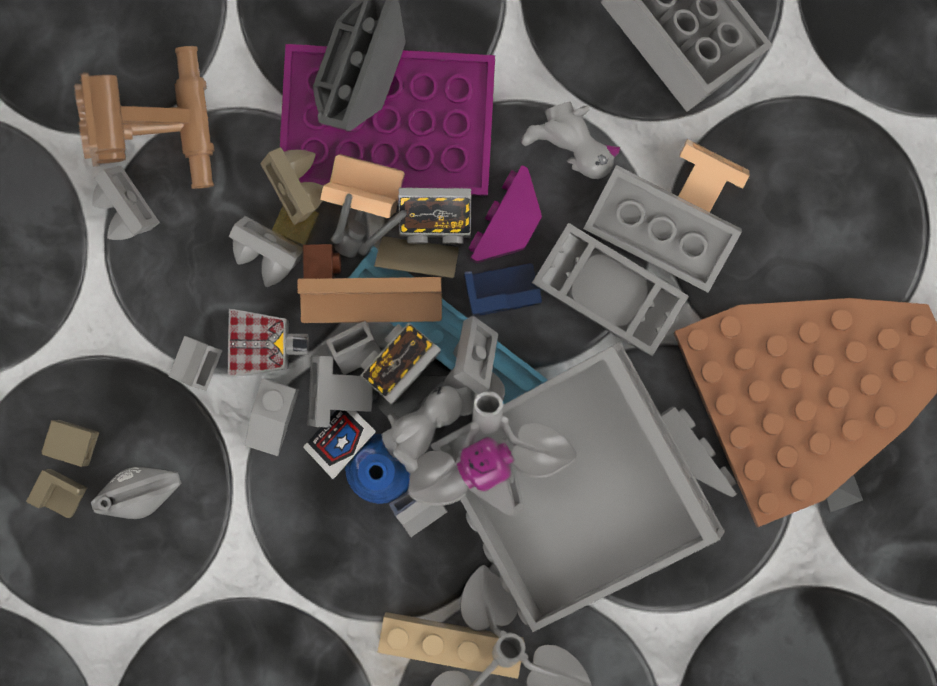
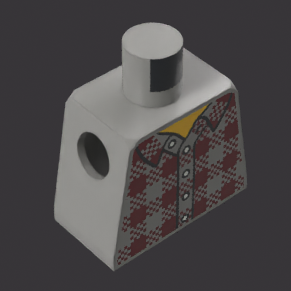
[228,309,309,377]

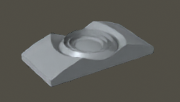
[532,223,689,356]

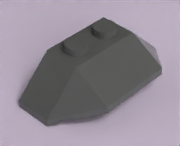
[313,0,406,131]

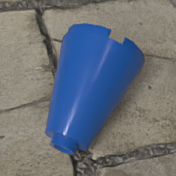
[345,434,410,504]

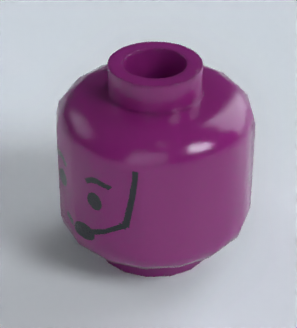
[457,437,514,492]

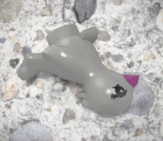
[521,101,621,179]
[382,386,463,473]

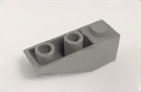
[660,407,737,497]

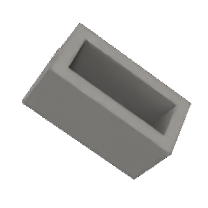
[326,321,381,375]
[168,336,222,391]
[389,491,447,537]

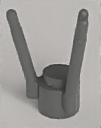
[331,194,407,258]

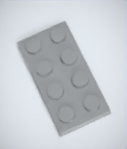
[583,165,742,292]

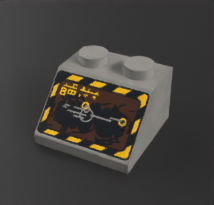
[399,188,471,244]
[360,322,441,405]

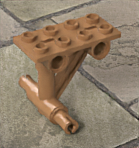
[75,46,214,189]

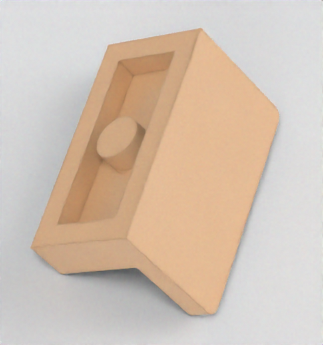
[320,154,404,218]

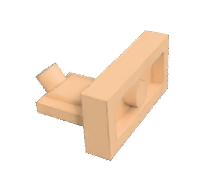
[678,139,749,212]

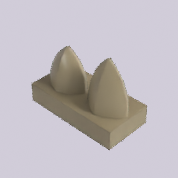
[260,147,323,225]

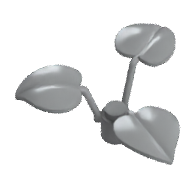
[408,372,577,506]
[431,565,592,686]

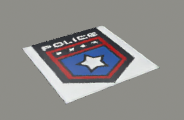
[303,410,376,479]

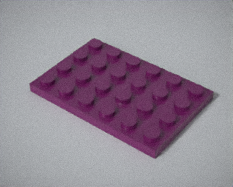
[280,44,495,196]

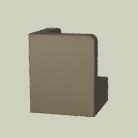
[42,420,99,467]
[26,469,87,518]

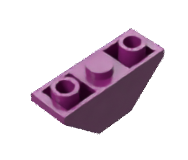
[468,165,542,264]

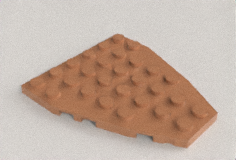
[673,298,937,528]

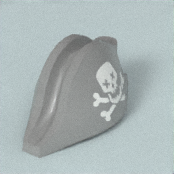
[91,467,181,519]

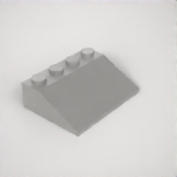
[601,0,773,112]

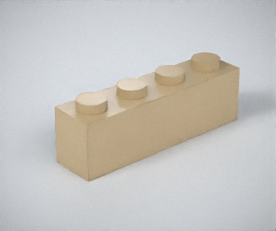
[377,612,524,679]

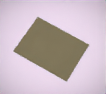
[374,236,459,278]

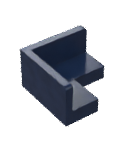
[464,263,542,317]

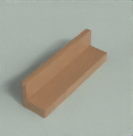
[298,277,442,323]

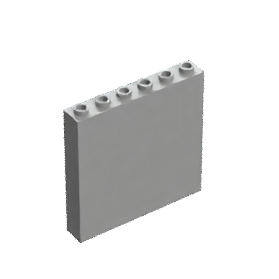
[431,342,725,632]

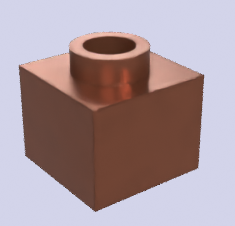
[303,244,341,279]

